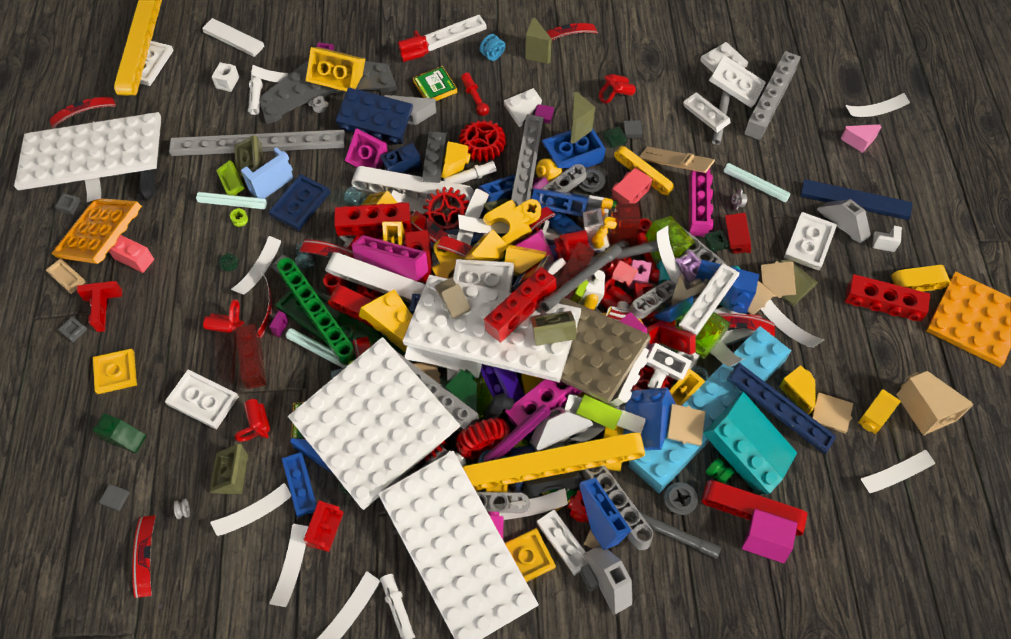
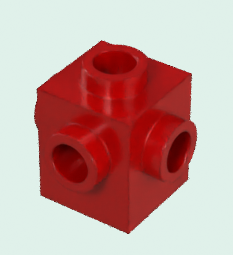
[568,490,589,523]

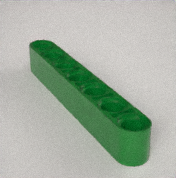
[277,258,356,365]

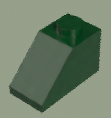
[443,369,477,412]
[93,413,146,453]

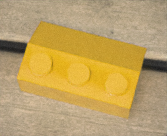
[306,47,365,92]

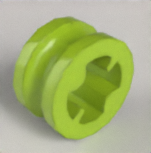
[230,208,248,227]

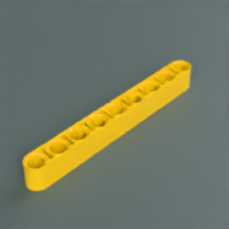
[115,0,162,95]
[463,433,645,491]

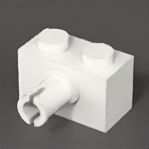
[646,343,692,389]

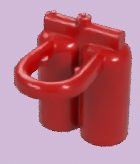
[398,30,429,63]
[599,74,636,104]
[554,229,591,261]
[599,278,635,310]
[203,299,245,333]
[234,399,270,442]

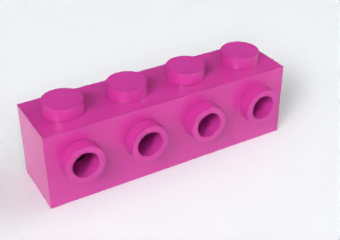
[689,168,713,237]
[352,235,428,281]

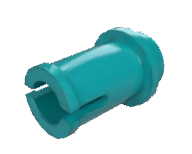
[656,260,670,284]

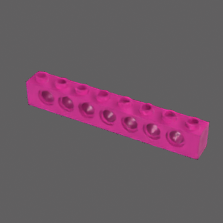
[505,312,647,433]

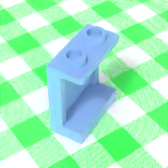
[241,147,294,199]

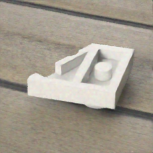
[504,88,542,127]

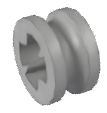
[174,499,190,519]

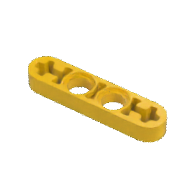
[614,146,674,196]

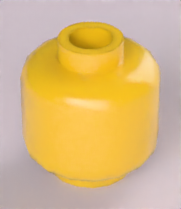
[536,158,562,181]

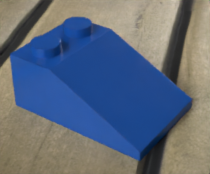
[542,128,606,168]
[694,260,759,314]
[623,387,676,451]

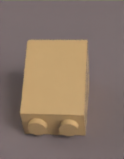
[896,371,973,435]

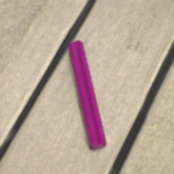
[484,404,551,462]

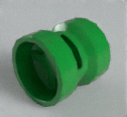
[705,458,735,484]

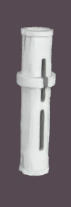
[248,68,263,115]
[443,161,496,184]
[380,574,415,639]

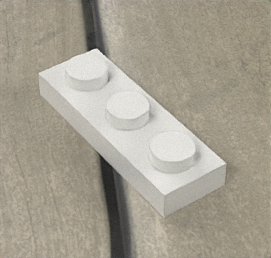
[683,92,730,132]
[537,510,587,576]

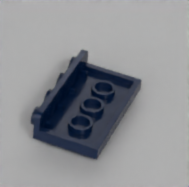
[336,87,413,145]

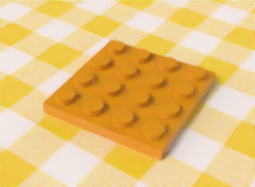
[52,198,142,264]
[926,271,1011,368]

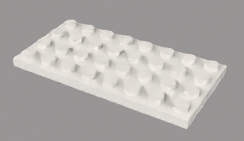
[14,112,161,190]
[403,275,581,382]
[378,451,539,639]

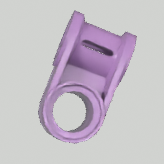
[675,250,701,282]

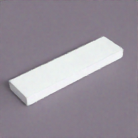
[424,15,487,51]
[202,18,264,57]
[679,263,739,336]

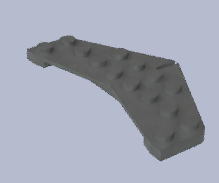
[260,60,397,124]

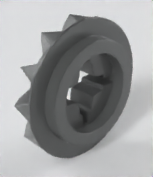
[578,169,605,194]
[664,482,698,516]

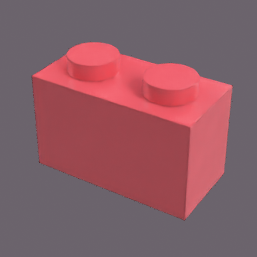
[611,167,652,211]
[108,235,154,273]

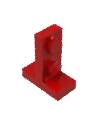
[77,281,122,332]
[647,320,696,355]

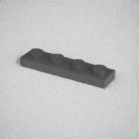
[422,132,446,183]

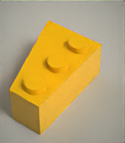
[359,289,413,353]

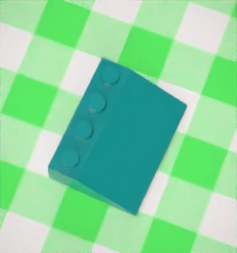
[703,392,797,495]

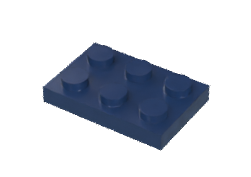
[269,174,331,231]

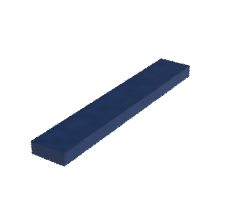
[800,179,912,220]
[726,363,837,453]

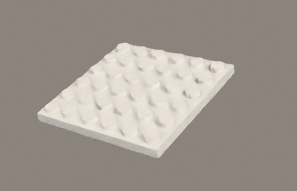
[288,337,460,510]

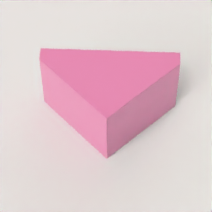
[841,125,881,153]

